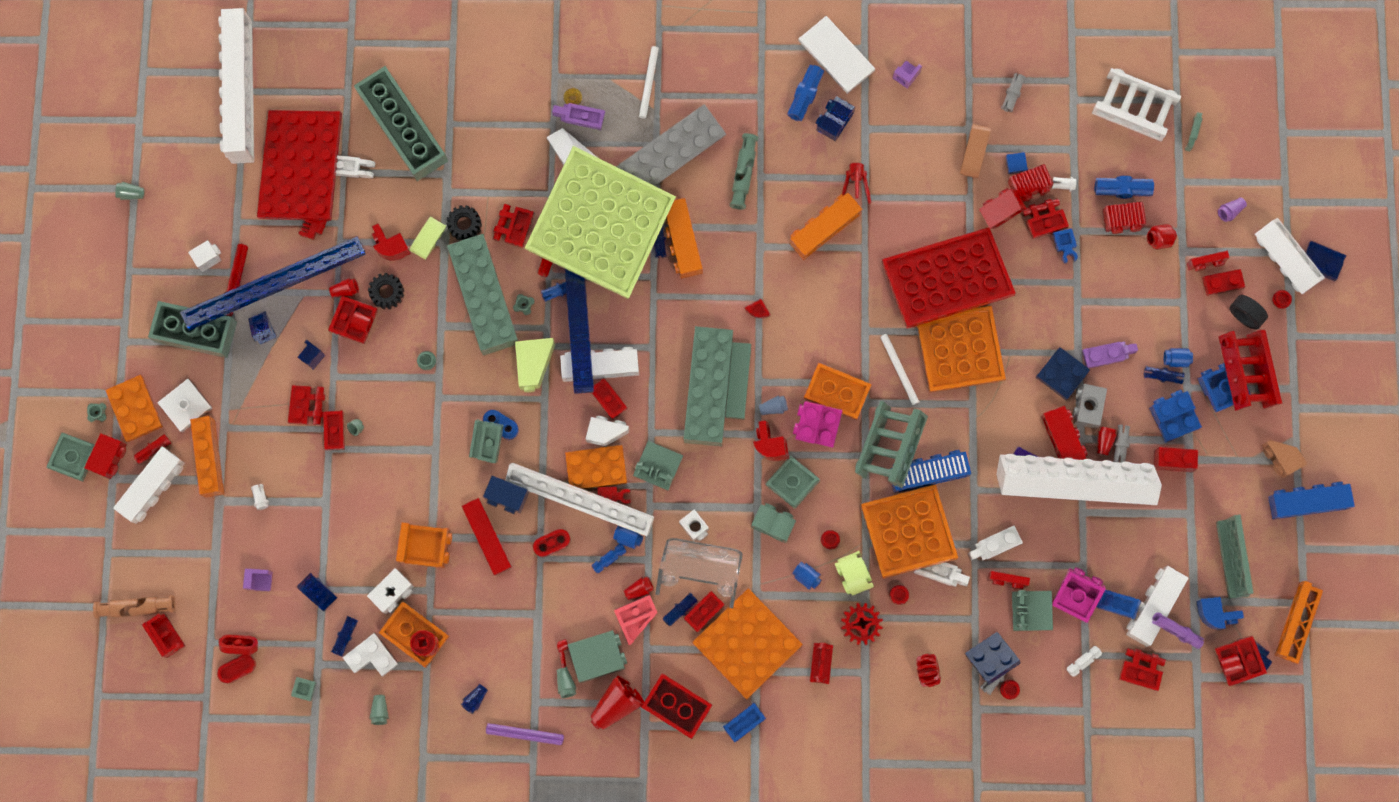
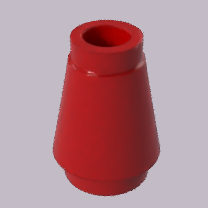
[329,278,359,298]
[1097,426,1117,456]
[624,576,654,600]

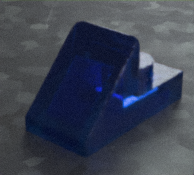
[248,311,276,344]
[296,573,337,612]

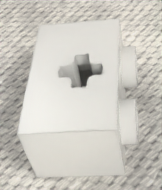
[367,568,414,614]

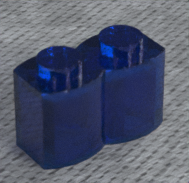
[815,96,855,142]

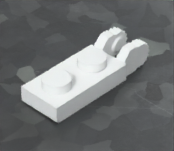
[336,155,375,179]

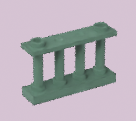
[855,401,928,488]

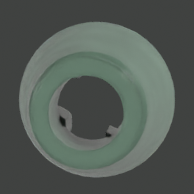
[115,181,145,200]
[556,667,577,698]
[369,695,389,725]

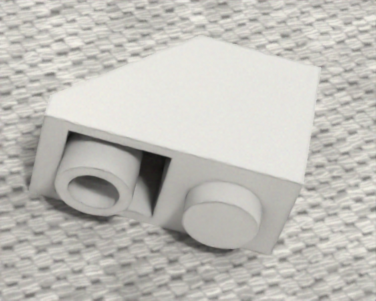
[586,416,630,447]

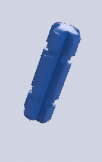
[592,544,626,573]

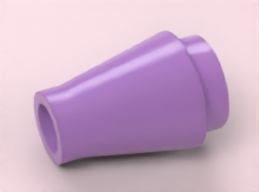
[1218,197,1247,222]

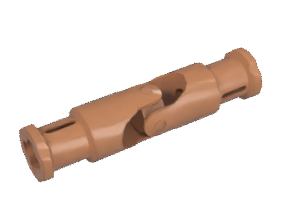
[93,595,176,619]

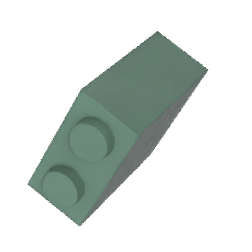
[568,630,627,683]

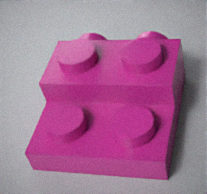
[793,401,843,448]
[1052,567,1105,623]

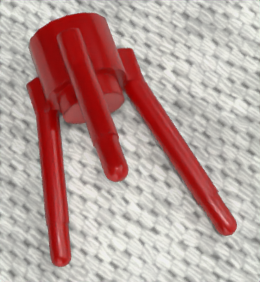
[842,163,872,204]

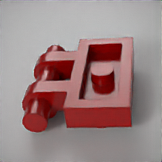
[1022,198,1069,239]
[493,204,534,248]
[288,385,325,425]
[1119,648,1166,691]

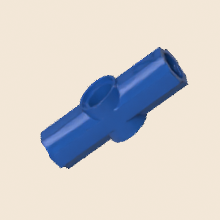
[787,65,824,121]
[1094,176,1154,199]

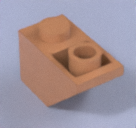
[1262,440,1307,478]

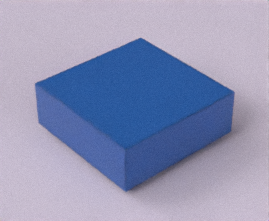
[1006,152,1028,174]

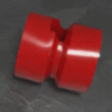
[410,630,439,657]

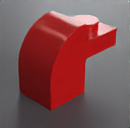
[372,223,411,261]
[753,420,789,461]

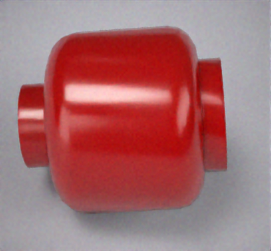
[1147,224,1177,250]

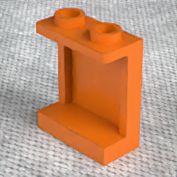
[396,522,452,568]

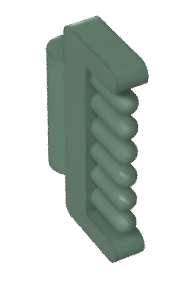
[1185,112,1203,152]

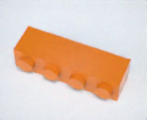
[789,193,863,260]
[665,198,703,279]
[190,416,224,498]

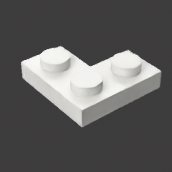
[343,633,398,676]

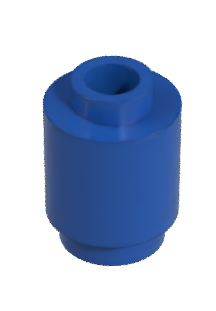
[1163,348,1193,367]
[613,525,644,549]
[792,562,822,590]

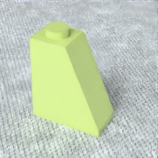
[515,338,555,392]

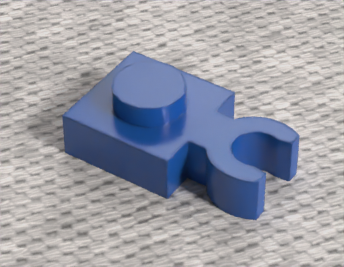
[1052,228,1078,264]

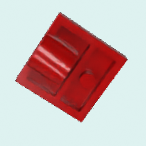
[328,296,378,344]
[1214,635,1267,686]

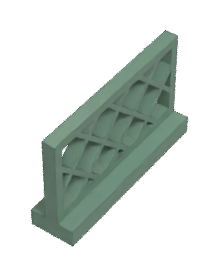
[1216,514,1254,599]

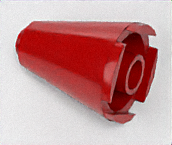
[590,675,644,730]

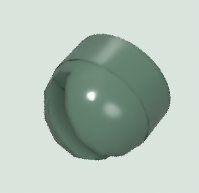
[347,419,364,436]

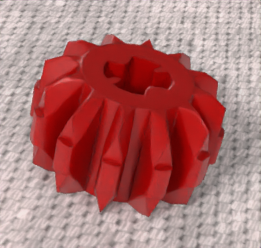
[916,654,941,687]

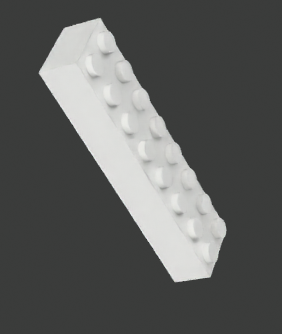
[218,8,254,164]
[996,454,1162,505]

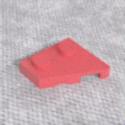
[614,594,657,645]

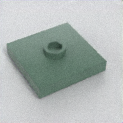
[46,432,94,482]
[765,456,820,509]

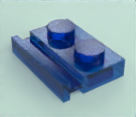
[1305,241,1347,282]

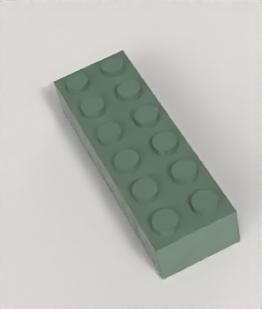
[354,66,448,181]
[447,234,518,356]
[684,326,733,447]

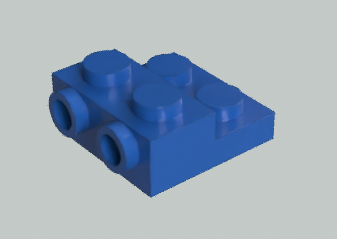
[1197,363,1251,413]
[1149,390,1202,443]

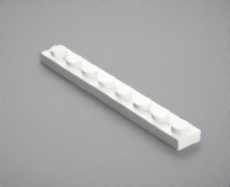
[505,463,654,536]

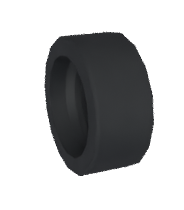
[1229,295,1268,330]

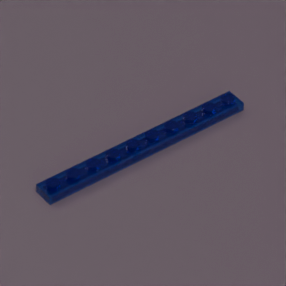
[180,237,366,331]

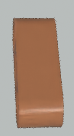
[960,123,991,179]

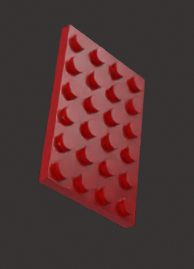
[257,110,342,221]
[882,227,1016,329]

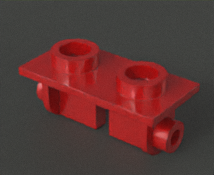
[810,643,833,684]

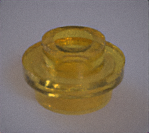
[563,88,582,105]

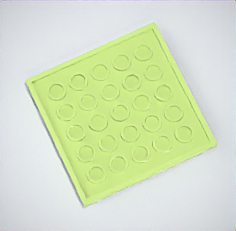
[524,146,676,299]

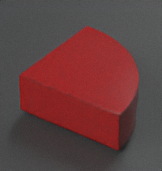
[745,299,771,318]

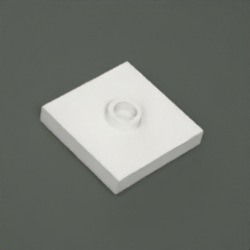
[157,379,212,432]

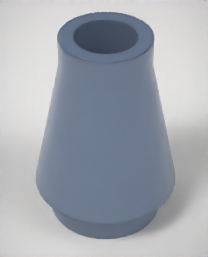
[759,395,788,415]

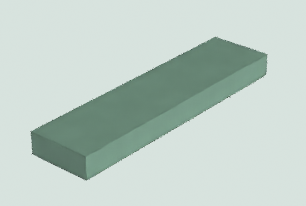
[725,342,751,420]

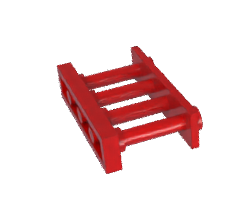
[1218,329,1283,411]

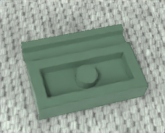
[469,419,504,463]

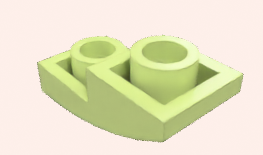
[409,216,446,260]

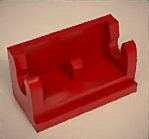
[141,613,186,658]

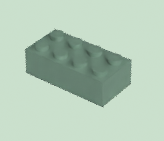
[148,301,237,358]

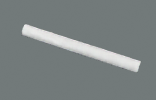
[639,46,659,119]
[880,334,919,405]

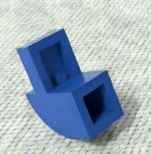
[1196,597,1244,630]

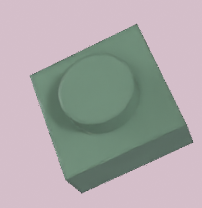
[291,677,317,701]

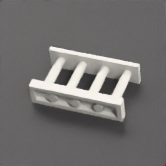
[1092,68,1181,141]

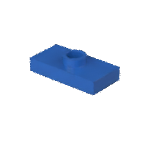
[1096,590,1141,619]
[723,703,766,743]

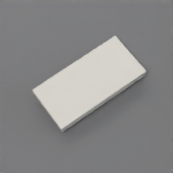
[798,16,875,94]

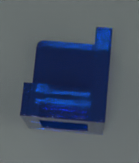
[297,340,325,370]

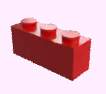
[1041,406,1088,460]

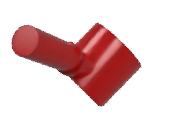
[557,639,569,668]

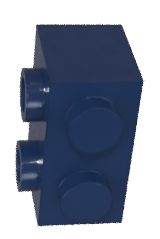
[483,476,529,515]

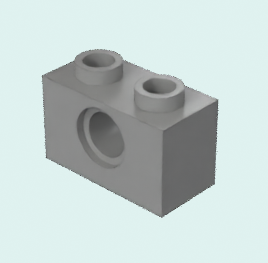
[1072,384,1107,429]

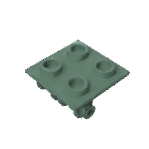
[633,441,683,491]
[1012,590,1053,631]

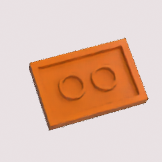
[804,362,872,420]
[105,374,163,442]
[565,445,627,490]
[379,601,450,668]

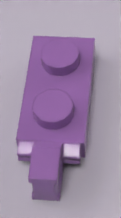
[552,103,605,130]
[1082,342,1138,369]

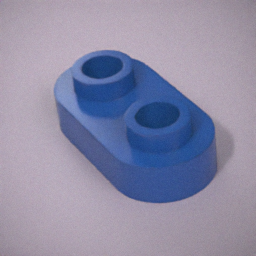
[483,410,519,440]

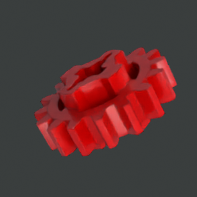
[841,603,883,646]

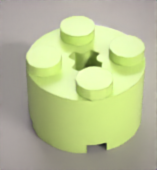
[835,551,874,596]

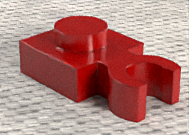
[597,487,631,504]

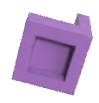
[893,61,922,89]
[243,569,273,591]

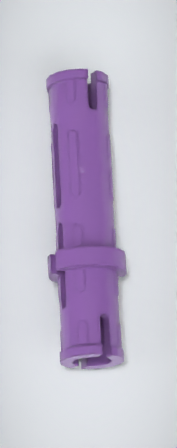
[1152,612,1204,649]

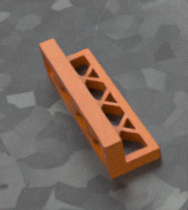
[1274,581,1323,664]

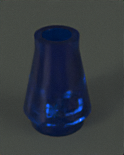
[461,684,488,714]

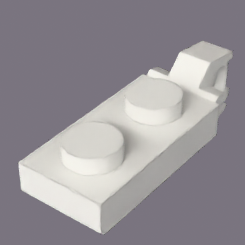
[968,526,1023,560]
[914,562,970,587]

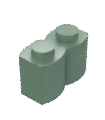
[751,503,796,543]

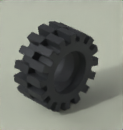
[446,205,482,241]
[368,273,405,310]

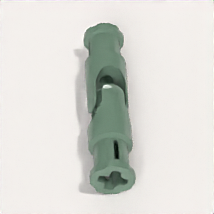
[729,133,759,210]

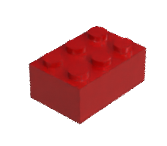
[641,673,713,739]

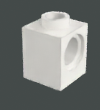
[188,240,222,272]
[679,509,709,541]

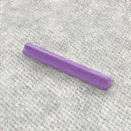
[486,723,564,745]

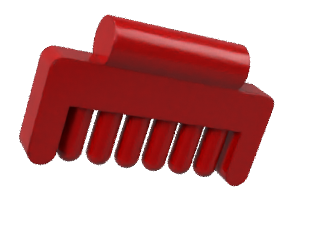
[298,220,327,240]

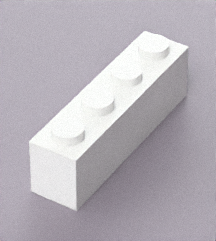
[1255,218,1325,294]
[560,347,639,382]
[113,447,185,524]
[1126,566,1188,647]

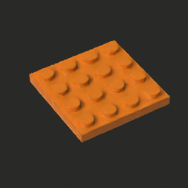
[917,306,1006,393]
[861,485,958,579]
[692,588,803,700]

